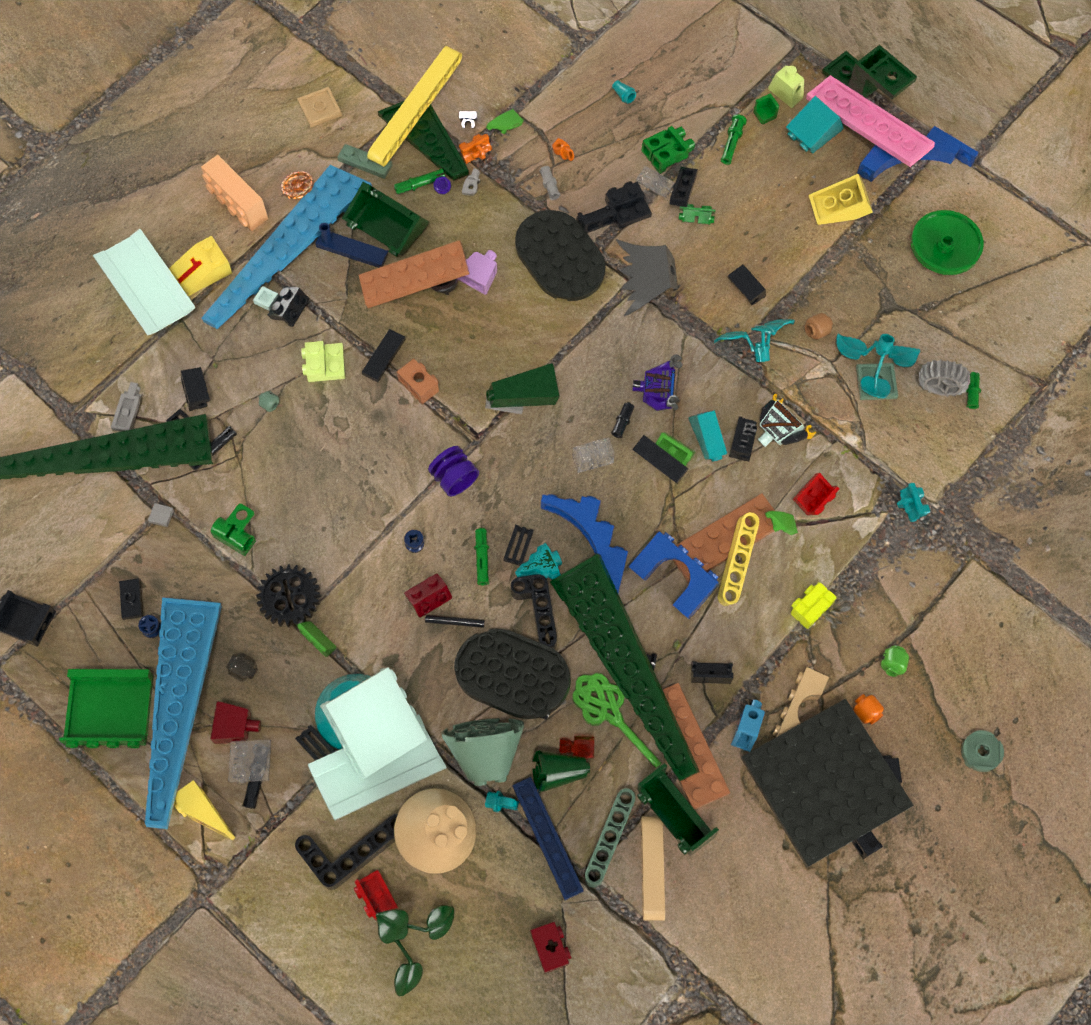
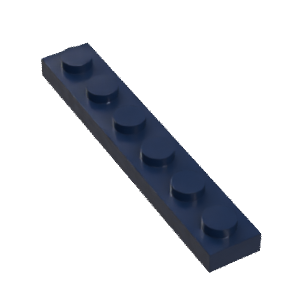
[512,777,584,901]

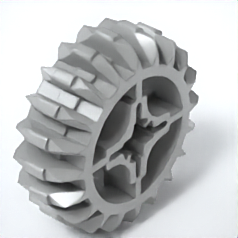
[918,359,970,397]

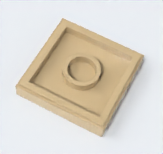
[297,87,342,128]

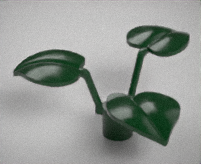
[376,905,454,997]

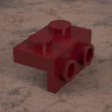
[404,573,452,618]

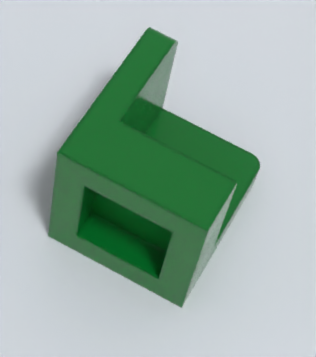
[753,93,779,125]

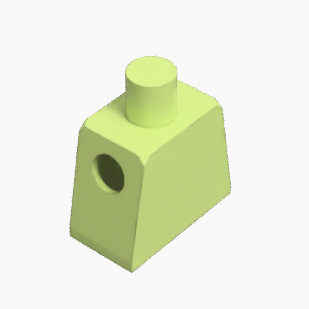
[768,66,804,108]

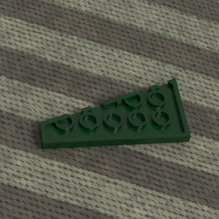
[378,100,469,181]

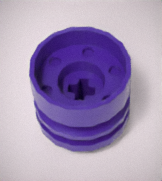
[428,446,479,497]

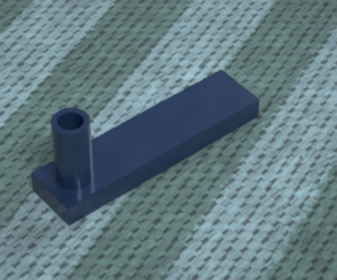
[315,223,389,268]

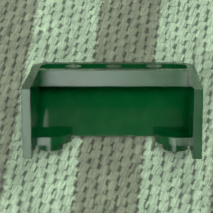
[637,763,719,856]

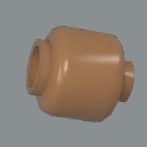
[805,313,833,340]

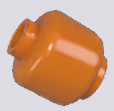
[853,694,884,725]

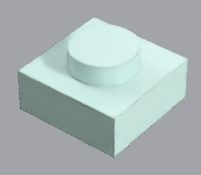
[253,286,279,311]

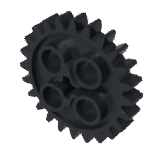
[256,564,321,627]

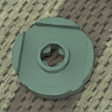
[961,730,1004,772]

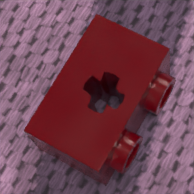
[530,921,572,974]

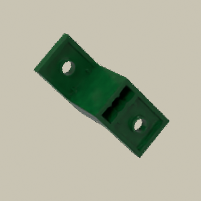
[822,44,918,100]

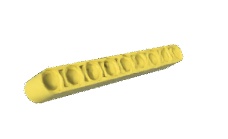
[367,46,462,166]

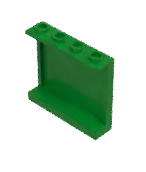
[59,669,153,749]

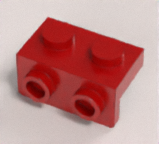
[793,473,840,516]
[353,870,398,921]

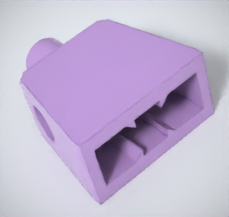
[457,250,497,295]

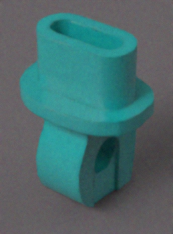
[485,790,519,812]

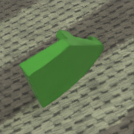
[486,109,524,134]
[765,511,798,535]

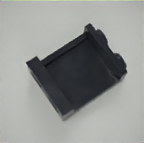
[0,590,56,647]

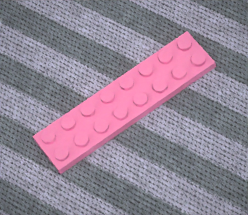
[806,75,935,167]

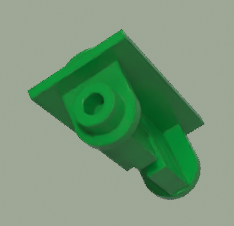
[679,204,716,225]

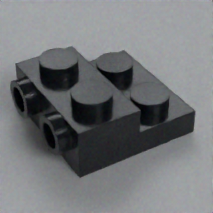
[605,181,652,229]

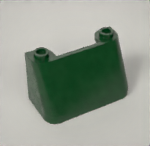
[342,181,429,257]

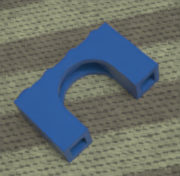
[629,531,720,619]

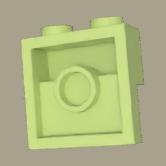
[301,341,345,382]

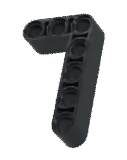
[295,814,398,890]

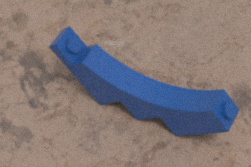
[857,126,979,182]

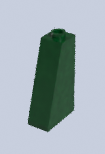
[486,364,560,408]

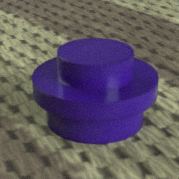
[433,176,451,194]

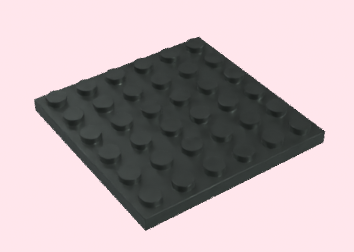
[741,699,914,868]

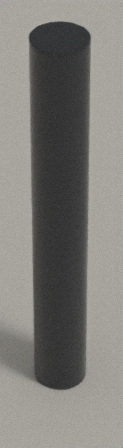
[425,615,485,628]

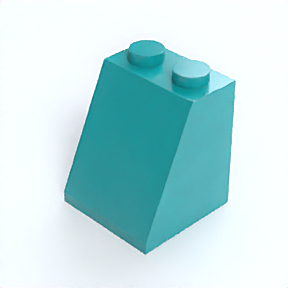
[786,96,844,154]

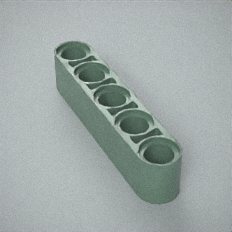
[584,788,636,888]

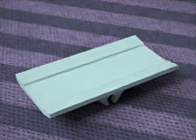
[93,229,195,336]
[308,714,447,820]

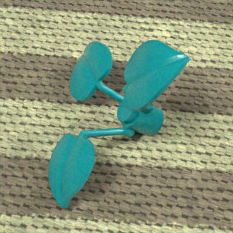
[714,319,795,362]
[836,333,920,398]

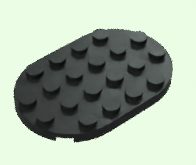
[515,210,606,301]
[454,629,571,719]

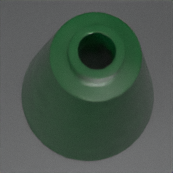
[532,750,590,792]

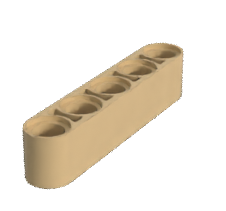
[641,816,665,921]

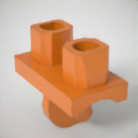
[459,134,492,164]

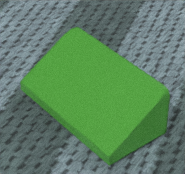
[656,432,696,466]
[297,622,337,657]

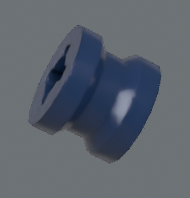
[404,530,424,553]
[138,615,161,638]

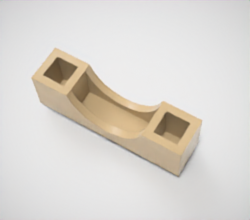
[772,667,829,738]

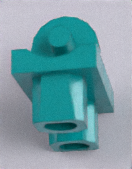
[897,483,930,522]

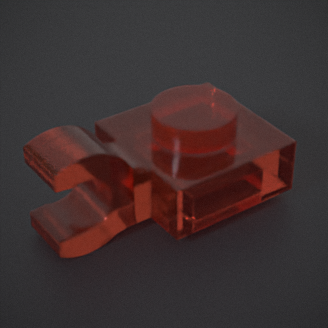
[559,736,594,758]

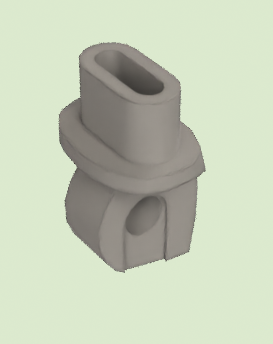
[462,168,480,196]

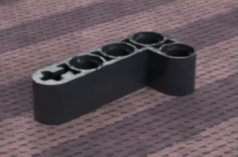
[511,574,557,650]

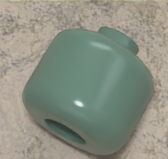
[259,391,280,412]

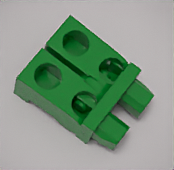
[641,126,695,174]

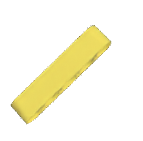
[718,512,759,606]

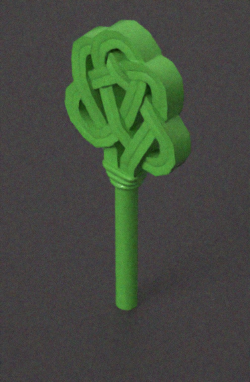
[572,673,662,768]

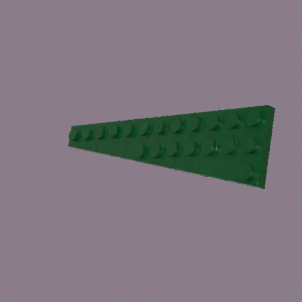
[0,414,213,480]
[550,554,700,781]

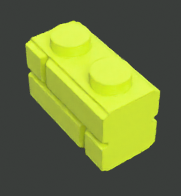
[791,582,836,629]

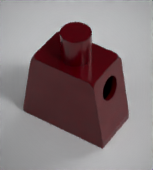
[210,701,261,744]

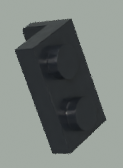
[267,286,309,327]

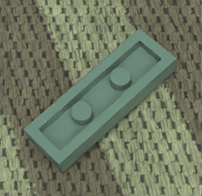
[337,144,392,179]

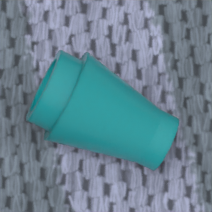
[612,80,636,104]

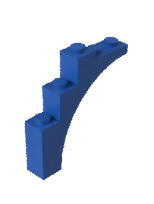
[541,494,628,593]

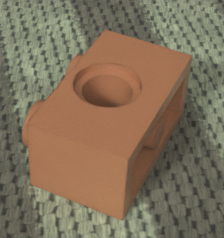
[397,359,439,404]

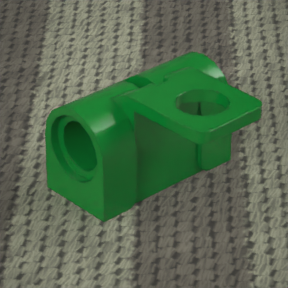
[211,503,256,556]

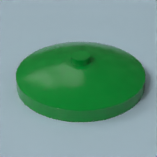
[911,210,984,275]

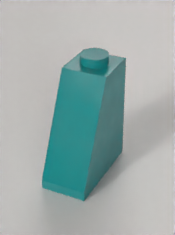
[688,410,727,462]

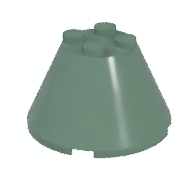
[442,718,524,786]

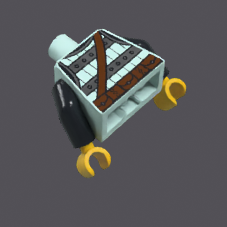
[758,394,816,447]

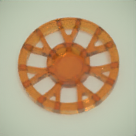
[281,171,314,199]

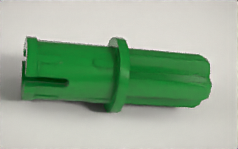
[966,372,981,409]

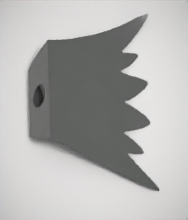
[616,239,678,316]

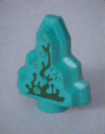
[515,543,562,580]

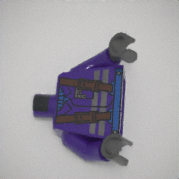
[632,354,683,411]

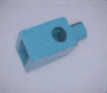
[731,700,765,752]

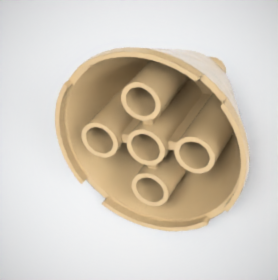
[394,788,476,874]

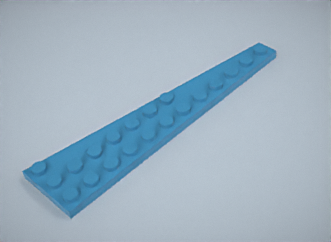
[201,165,372,329]
[145,597,222,829]

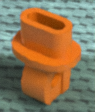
[552,138,574,161]

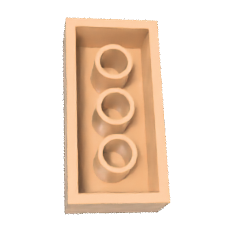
[201,155,268,231]

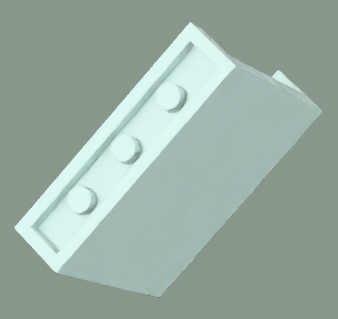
[320,667,427,778]

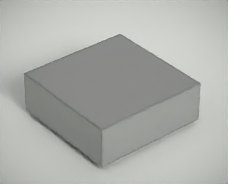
[148,503,174,527]

